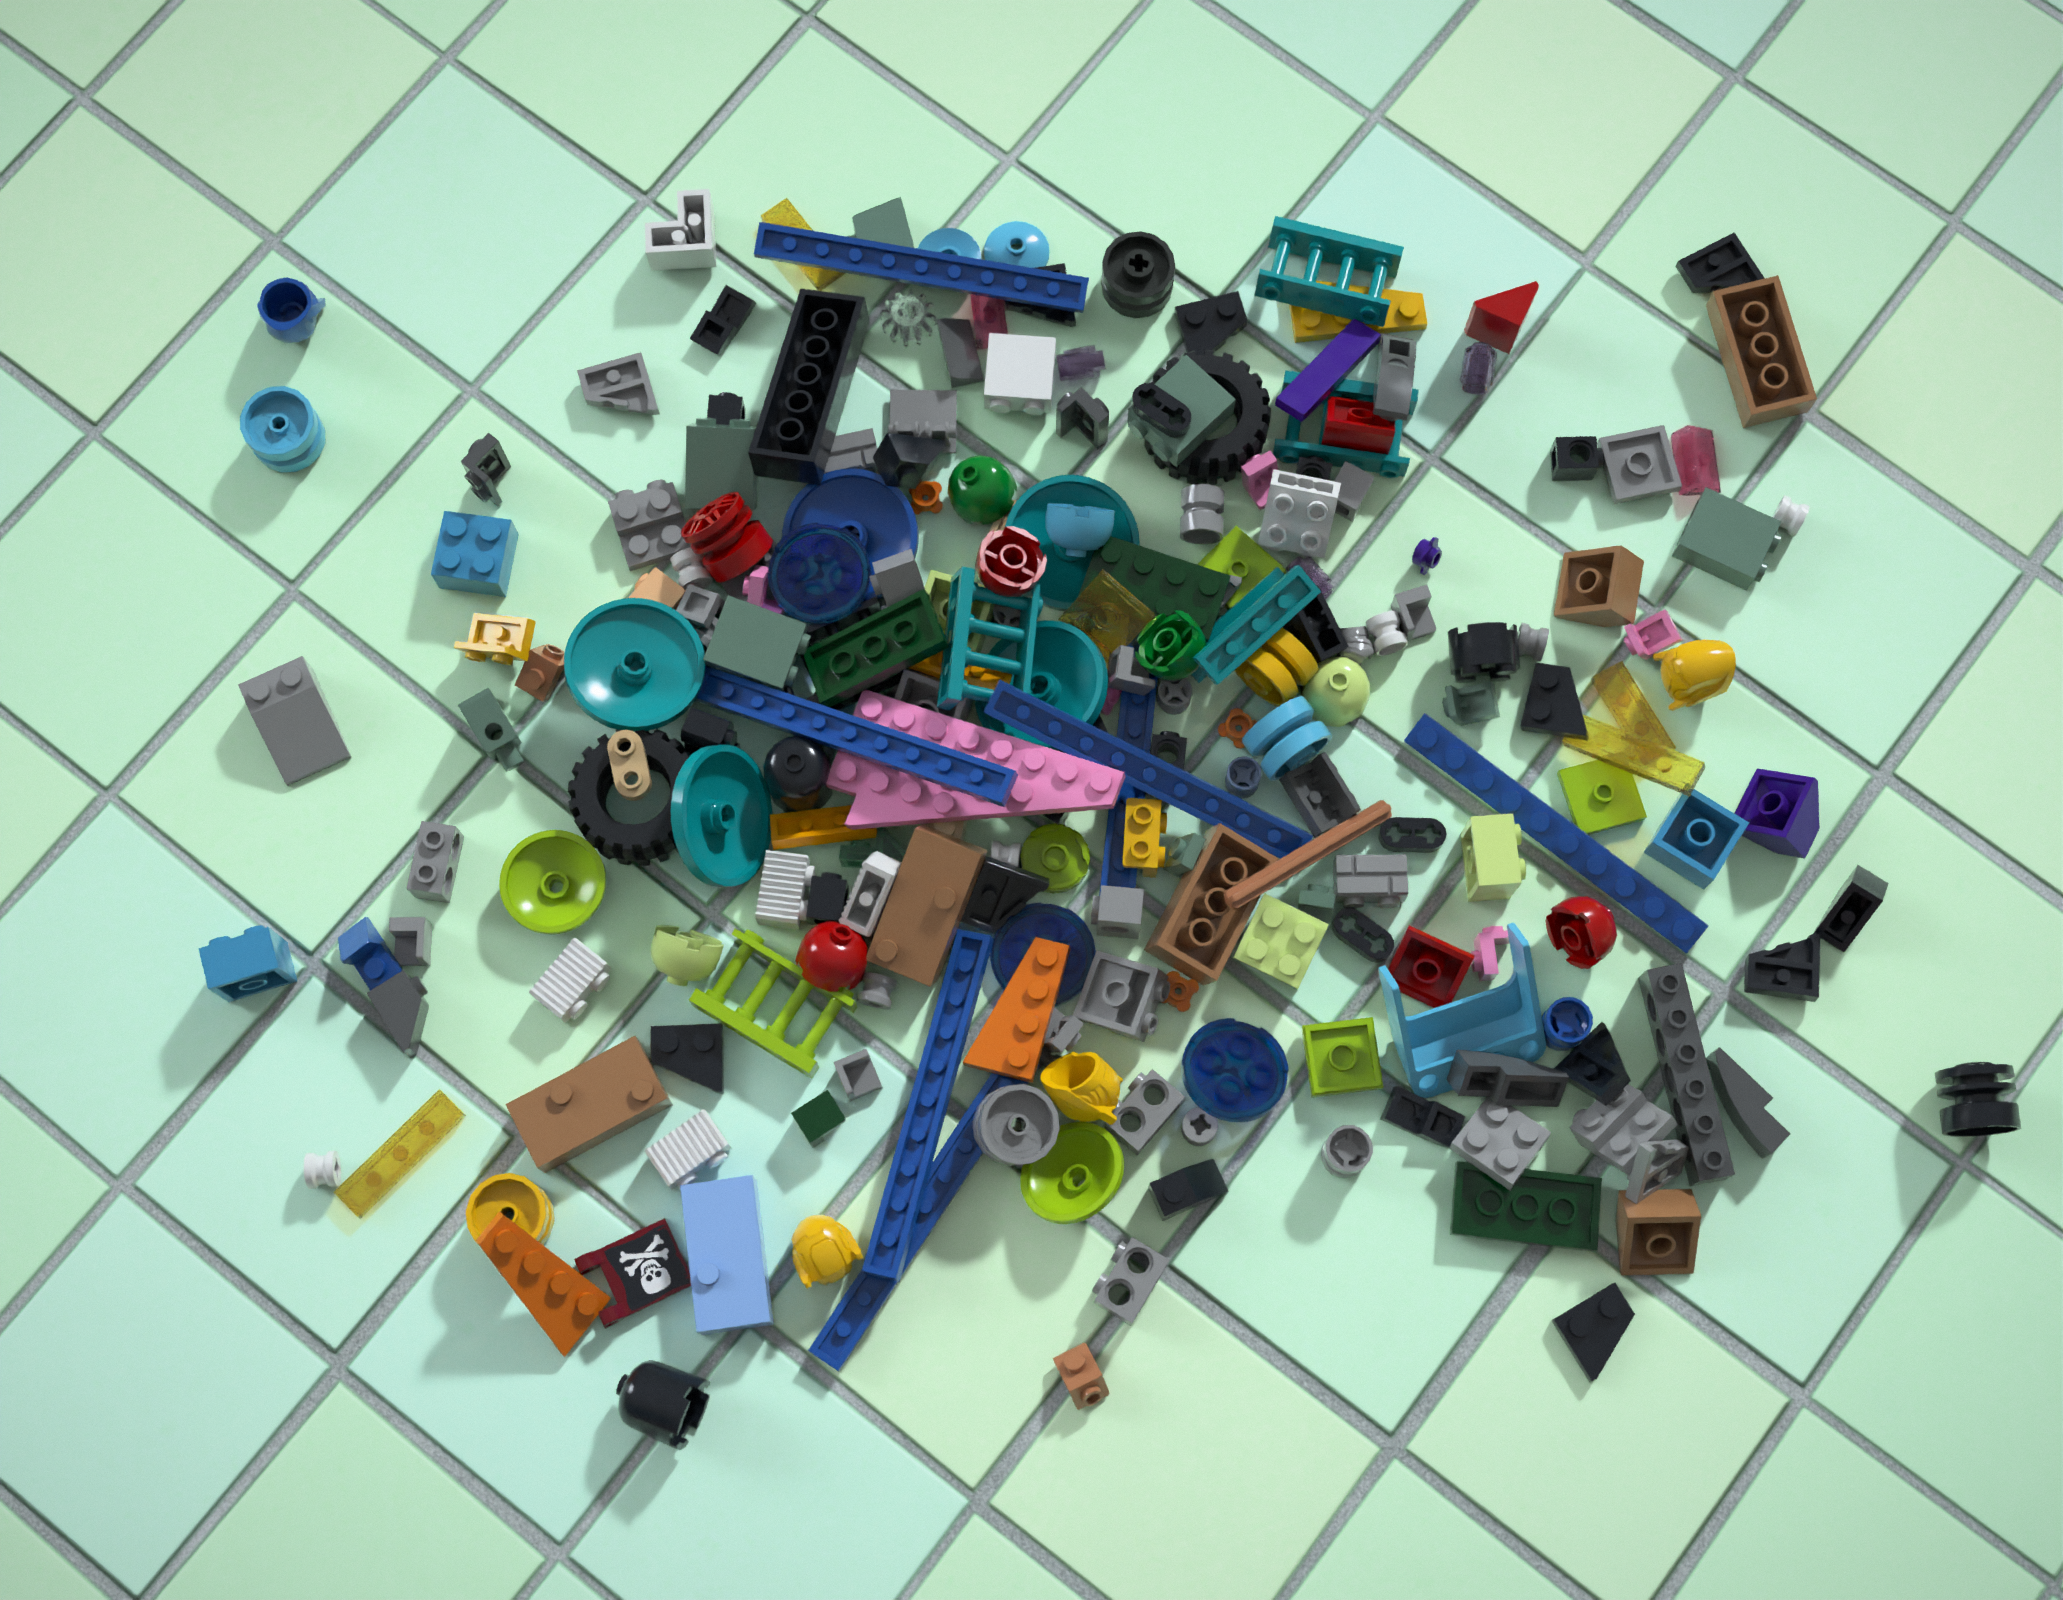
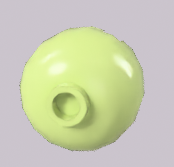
[1301,656,1370,727]
[651,925,724,986]

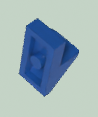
[338,917,403,991]

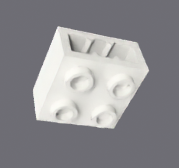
[984,333,1056,416]
[1258,469,1341,558]

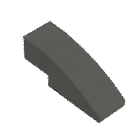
[1706,1047,1791,1159]
[1446,1050,1569,1107]

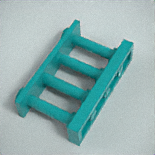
[1254,216,1404,327]
[1272,370,1419,478]
[1191,565,1321,685]
[937,566,1043,710]

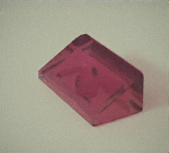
[969,294,1008,350]
[1671,425,1721,496]

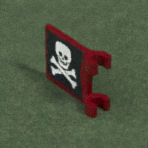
[574,1218,691,1329]

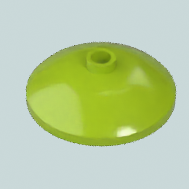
[499,830,606,935]
[1020,1122,1124,1224]

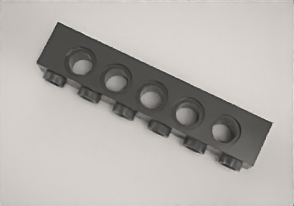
[1638,963,1735,1186]

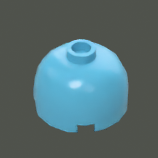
[1045,503,1115,557]

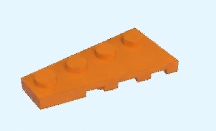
[962,937,1071,1083]
[476,1211,611,1357]

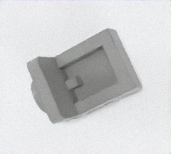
[1044,1007,1084,1053]

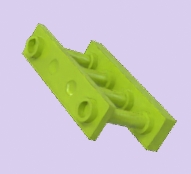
[689,928,858,1079]

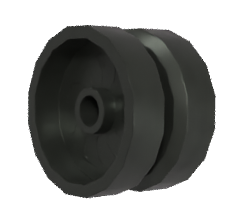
[1101,231,1175,318]

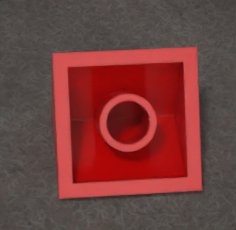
[1464,281,1539,354]
[1321,396,1395,455]
[1388,925,1475,1008]

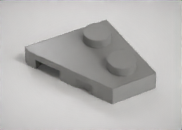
[577,352,660,415]
[1625,1139,1689,1204]

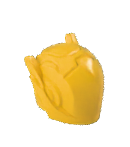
[1653,640,1736,711]
[1040,1051,1123,1125]
[791,1215,863,1289]

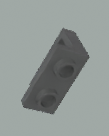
[1056,387,1109,449]
[460,432,511,506]
[1279,752,1361,838]

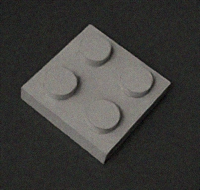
[1597,425,1682,504]
[1450,1097,1552,1190]

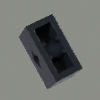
[1283,585,1349,663]

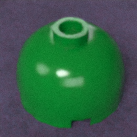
[947,455,1017,525]
[1135,610,1206,681]

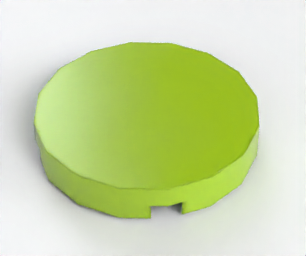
[1020,823,1090,894]

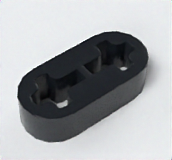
[1132,383,1191,438]
[1378,817,1447,853]
[1332,907,1394,963]

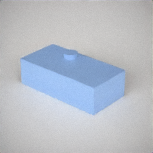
[680,1175,774,1335]

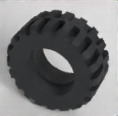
[1144,350,1271,485]
[568,729,691,866]

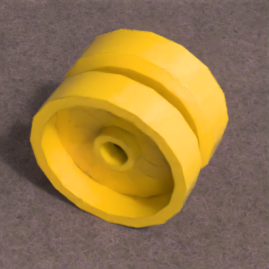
[1234,628,1318,707]
[466,1173,555,1245]

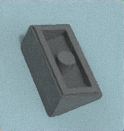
[937,318,984,388]

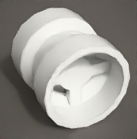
[670,547,713,590]
[1365,611,1409,656]

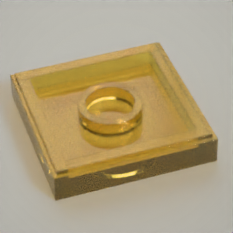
[1058,569,1155,663]

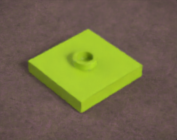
[1197,525,1286,610]
[1557,752,1647,835]
[1301,1017,1384,1098]

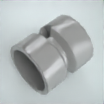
[1180,484,1225,544]
[1321,1125,1373,1178]

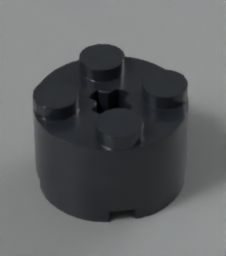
[1447,622,1520,683]

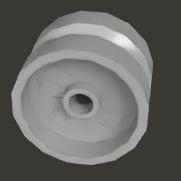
[972,1084,1060,1166]

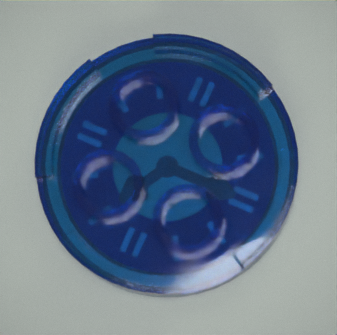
[768,523,872,624]
[990,902,1096,1007]
[1181,1018,1289,1122]

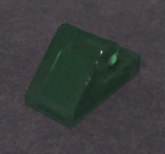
[839,827,906,868]

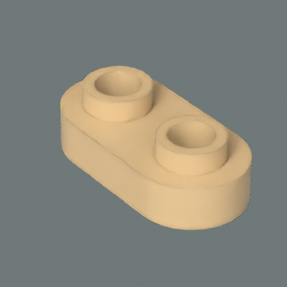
[607,730,652,801]

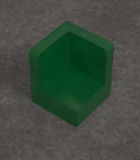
[791,1090,846,1148]

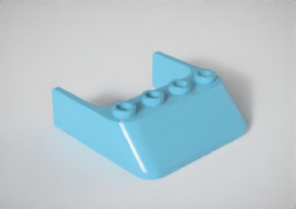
[1378,922,1546,1098]

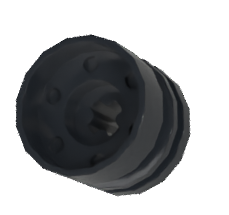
[1935,1062,2021,1137]

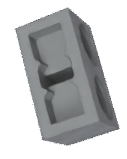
[406,821,464,903]
[1105,1069,1185,1156]
[1092,1237,1170,1326]

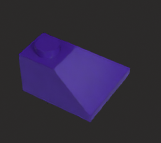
[1734,768,1820,859]

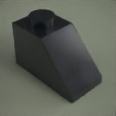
[873,433,946,489]
[1813,865,1889,952]
[1148,1158,1229,1221]

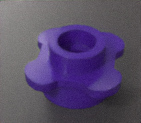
[1412,537,1442,575]

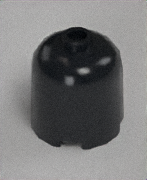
[763,736,833,813]
[616,1360,710,1450]

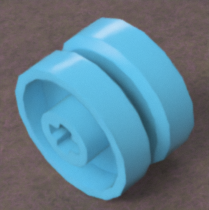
[240,386,325,473]
[1242,696,1333,781]

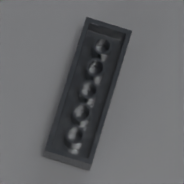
[748,288,870,485]

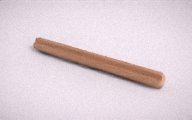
[1224,800,1392,910]

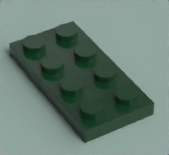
[1078,536,1231,642]
[804,589,949,707]
[1450,1161,1602,1252]

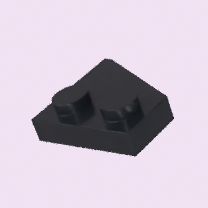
[1744,933,1820,1002]
[651,1023,724,1094]

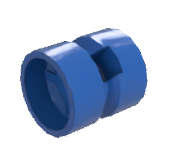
[1541,997,1593,1051]

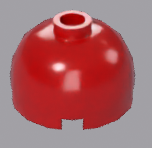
[975,526,1047,597]
[1545,896,1617,969]
[795,921,868,992]

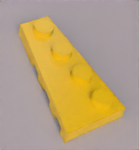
[1289,281,1428,343]

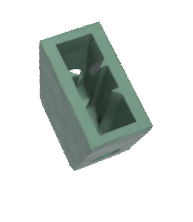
[847,197,914,248]
[458,688,524,772]

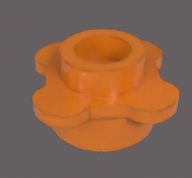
[909,481,943,515]
[1218,708,1257,749]
[1161,971,1199,1012]

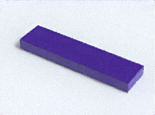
[1275,318,1381,422]

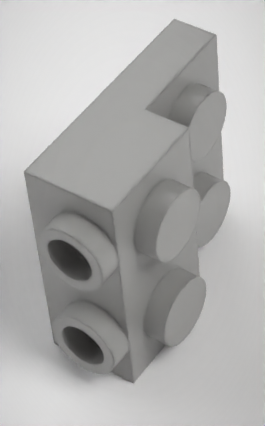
[608,479,692,571]
[1073,950,1170,1042]
[1569,1084,1678,1175]

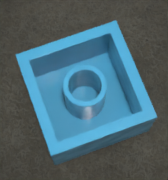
[431,511,519,597]
[1644,785,1749,890]
[198,925,297,1002]

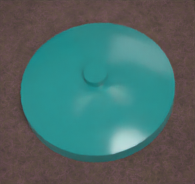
[1004,475,1140,612]
[564,598,705,732]
[975,620,1108,751]
[671,744,773,887]

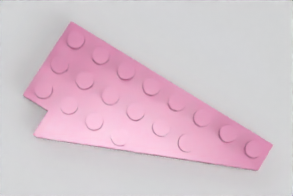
[826,690,1126,830]

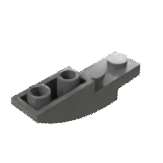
[1373,333,1416,421]

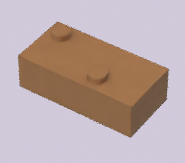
[1706,275,1817,428]
[1144,823,1279,986]
[866,824,988,987]
[505,1036,673,1173]

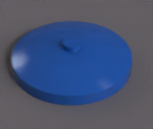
[782,469,919,605]

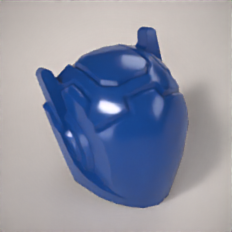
[257,277,326,343]

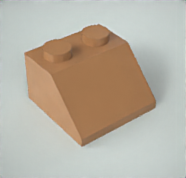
[1554,545,1644,627]
[1616,1189,1701,1275]

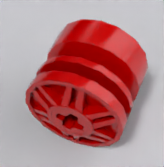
[680,492,773,582]

